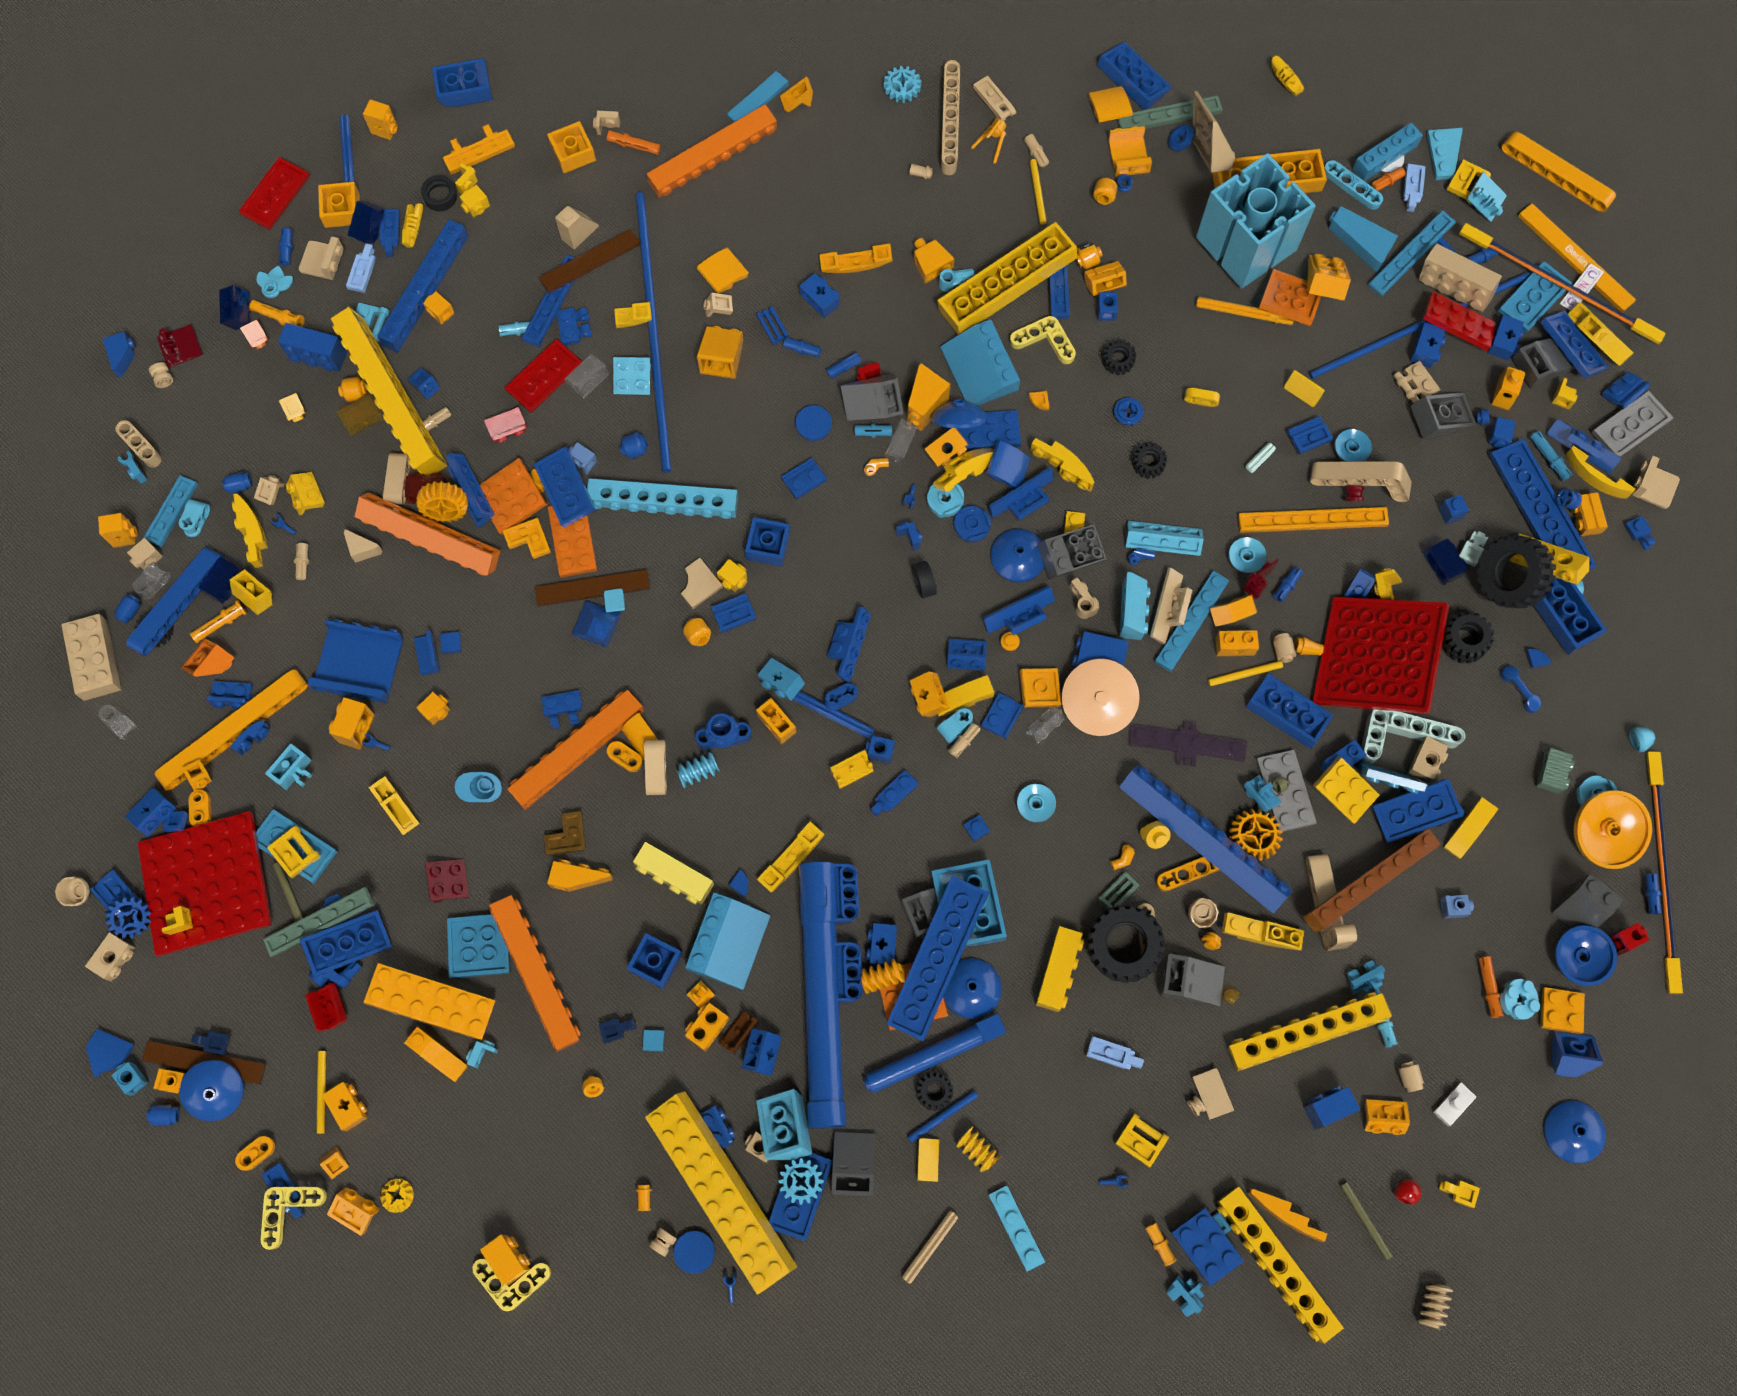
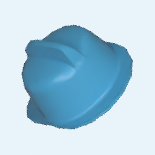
[454,772,502,802]

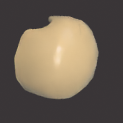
[55,877,90,906]
[1188,898,1219,928]

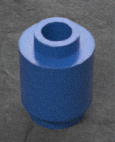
[222,472,252,494]
[113,594,141,624]
[147,1105,180,1126]

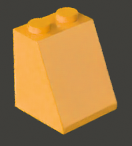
[697,326,743,379]
[907,363,950,431]

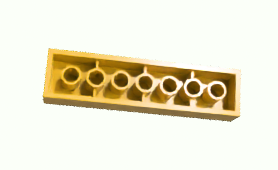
[937,222,1077,335]

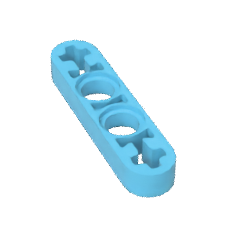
[1324,160,1383,210]

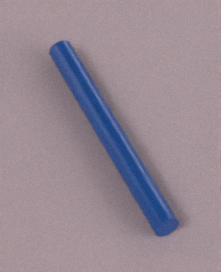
[907,1090,979,1143]

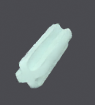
[1245,443,1276,473]

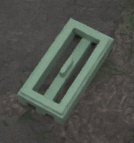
[1098,871,1140,909]

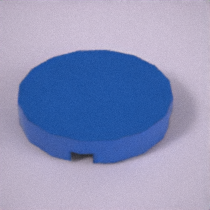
[796,405,832,441]
[954,506,991,543]
[673,1231,716,1274]

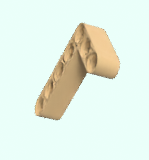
[1310,462,1412,502]
[1305,854,1357,951]

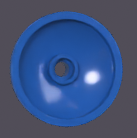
[932,399,987,428]
[991,529,1045,583]
[1555,925,1617,986]
[943,959,1002,1019]
[179,1060,244,1121]
[1544,1101,1606,1164]

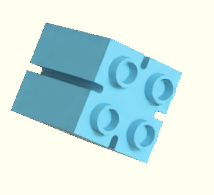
[1196,153,1316,289]

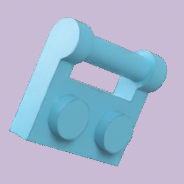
[355,303,390,343]

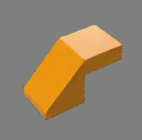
[1210,595,1257,626]

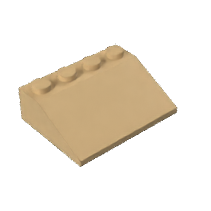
[1192,91,1235,172]

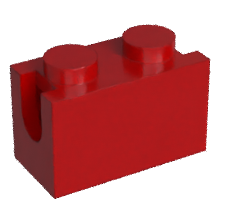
[1610,922,1650,956]

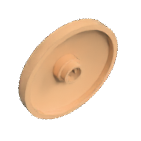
[1062,659,1139,736]

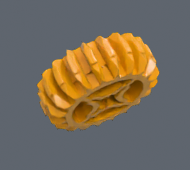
[416,481,468,523]
[1229,809,1283,862]

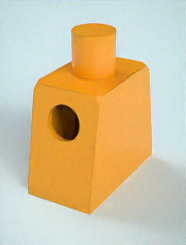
[914,238,954,284]
[1491,367,1525,411]

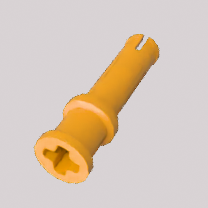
[249,300,305,327]
[190,600,247,643]

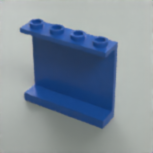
[308,619,404,703]

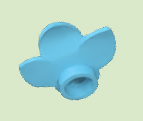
[256,266,293,298]

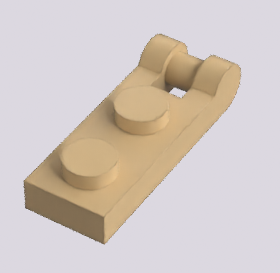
[973,75,1016,121]

